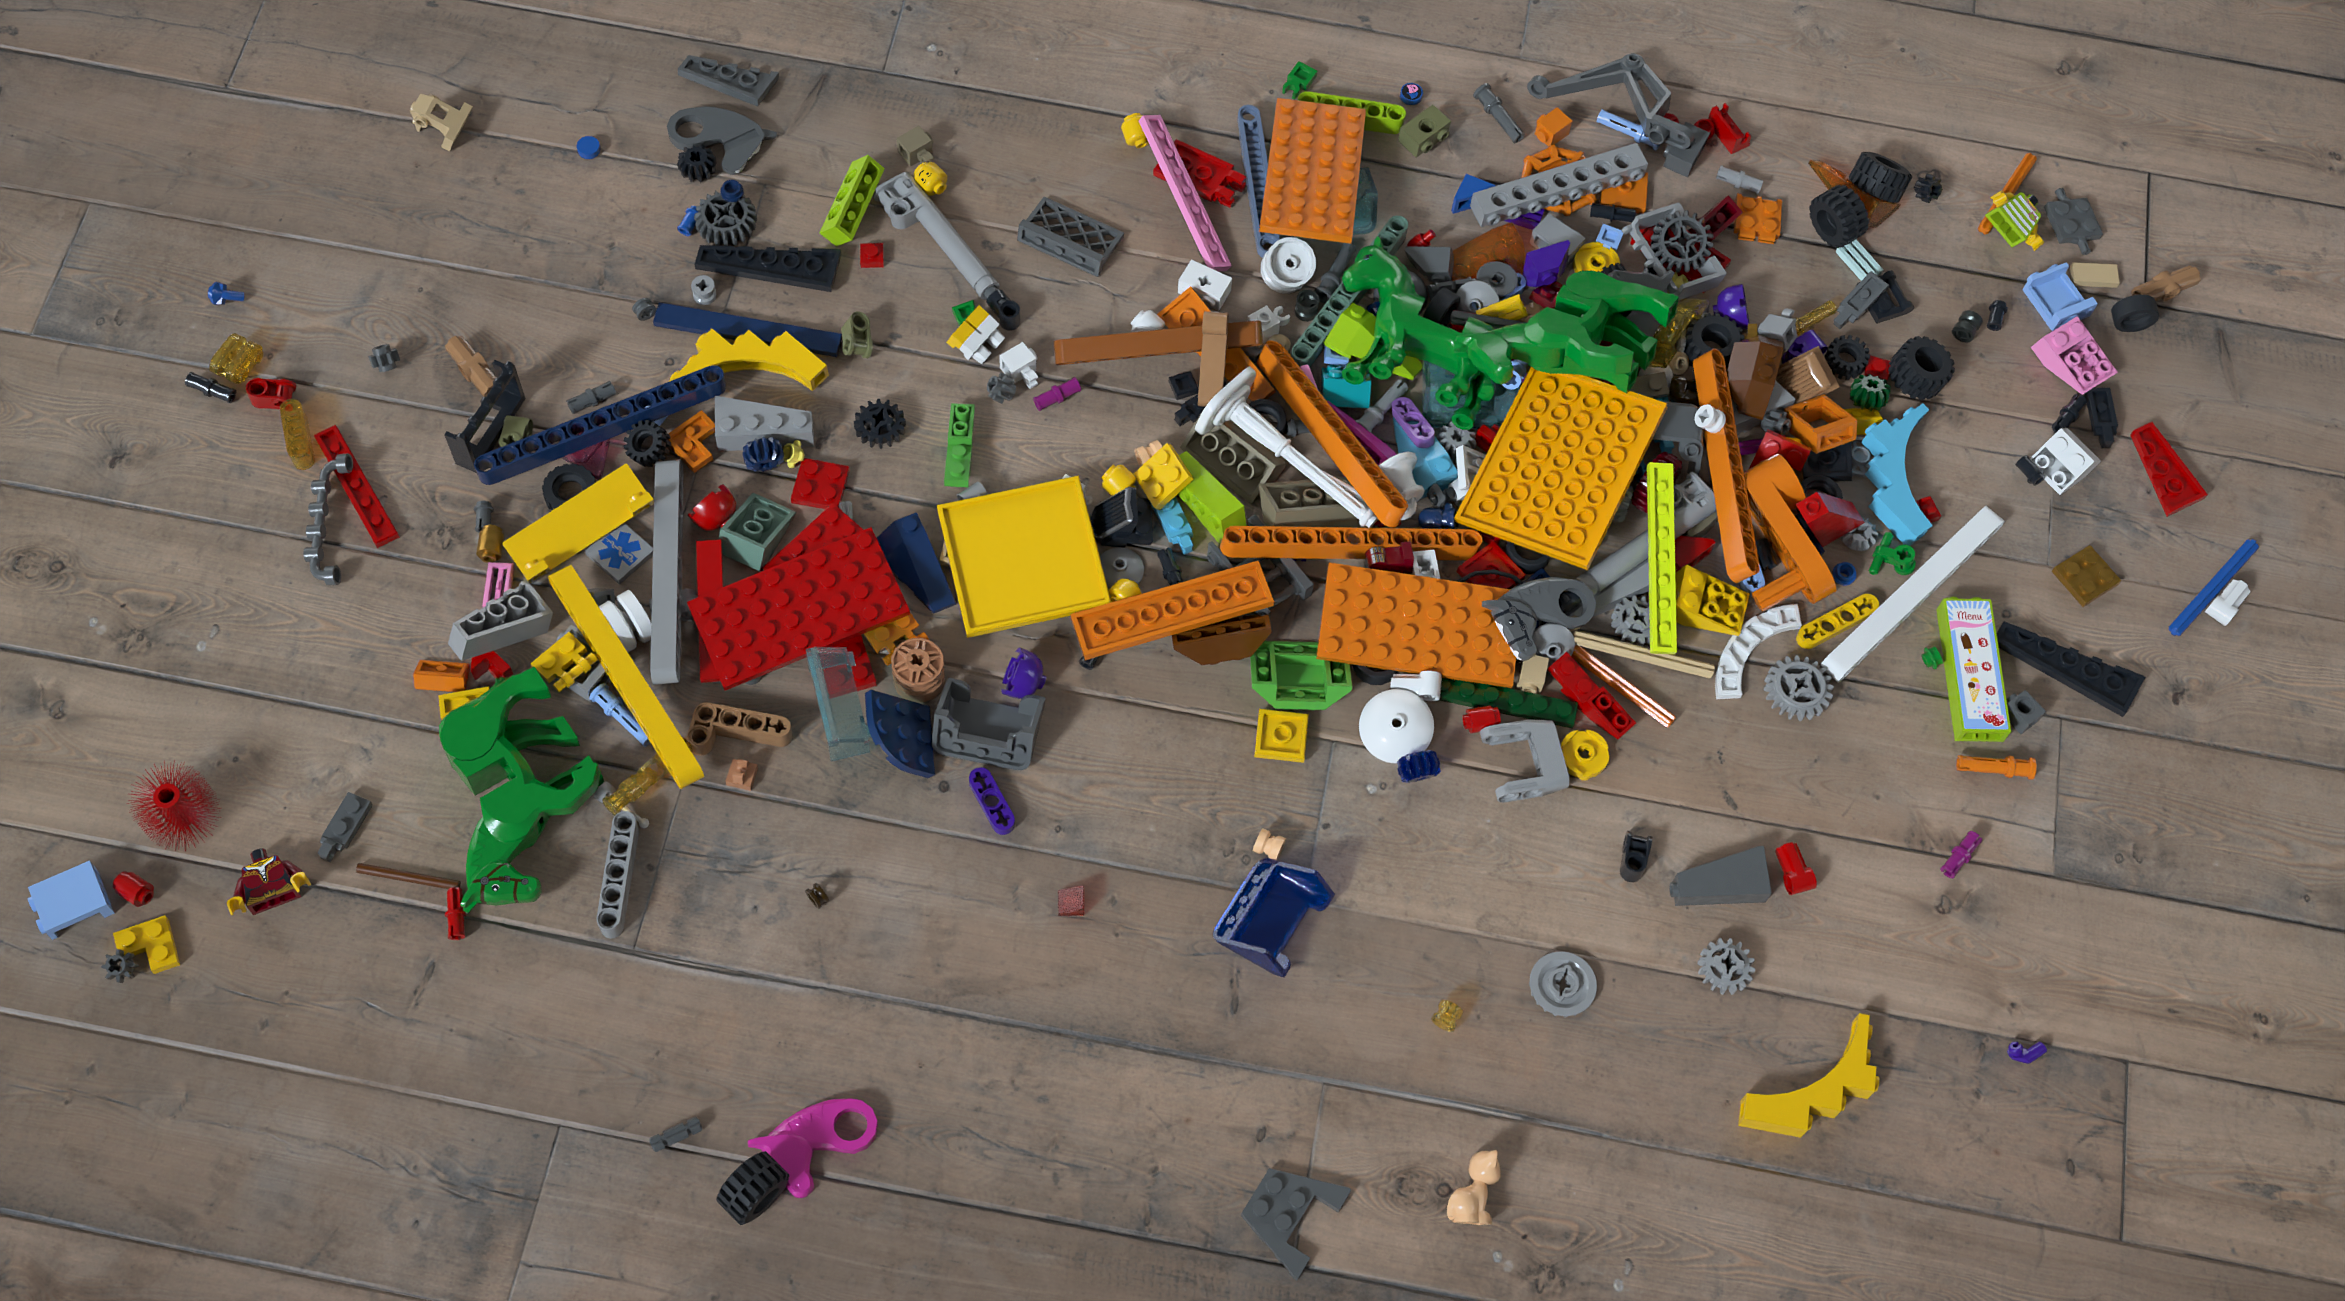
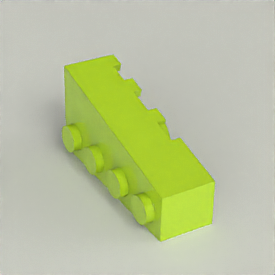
[1178,451,1247,544]

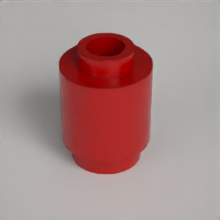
[1462,705,1501,734]
[113,871,154,907]

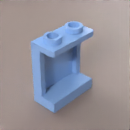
[2023,262,2098,331]
[28,860,115,940]

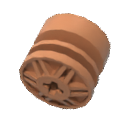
[891,638,945,703]

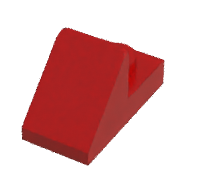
[471,650,514,680]

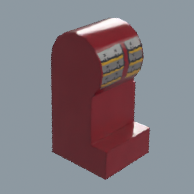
[1365,542,1414,574]

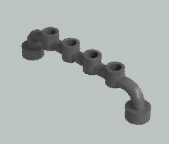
[303,453,353,586]

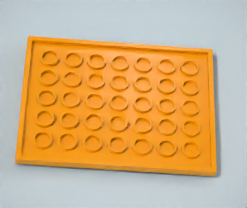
[1454,367,1668,570]

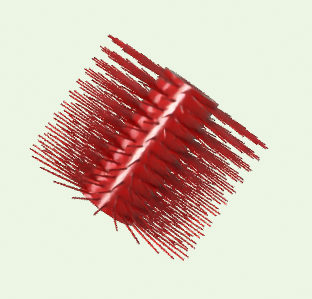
[127,760,221,851]

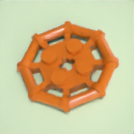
[1521,144,1596,216]

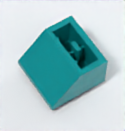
[1321,364,1371,408]

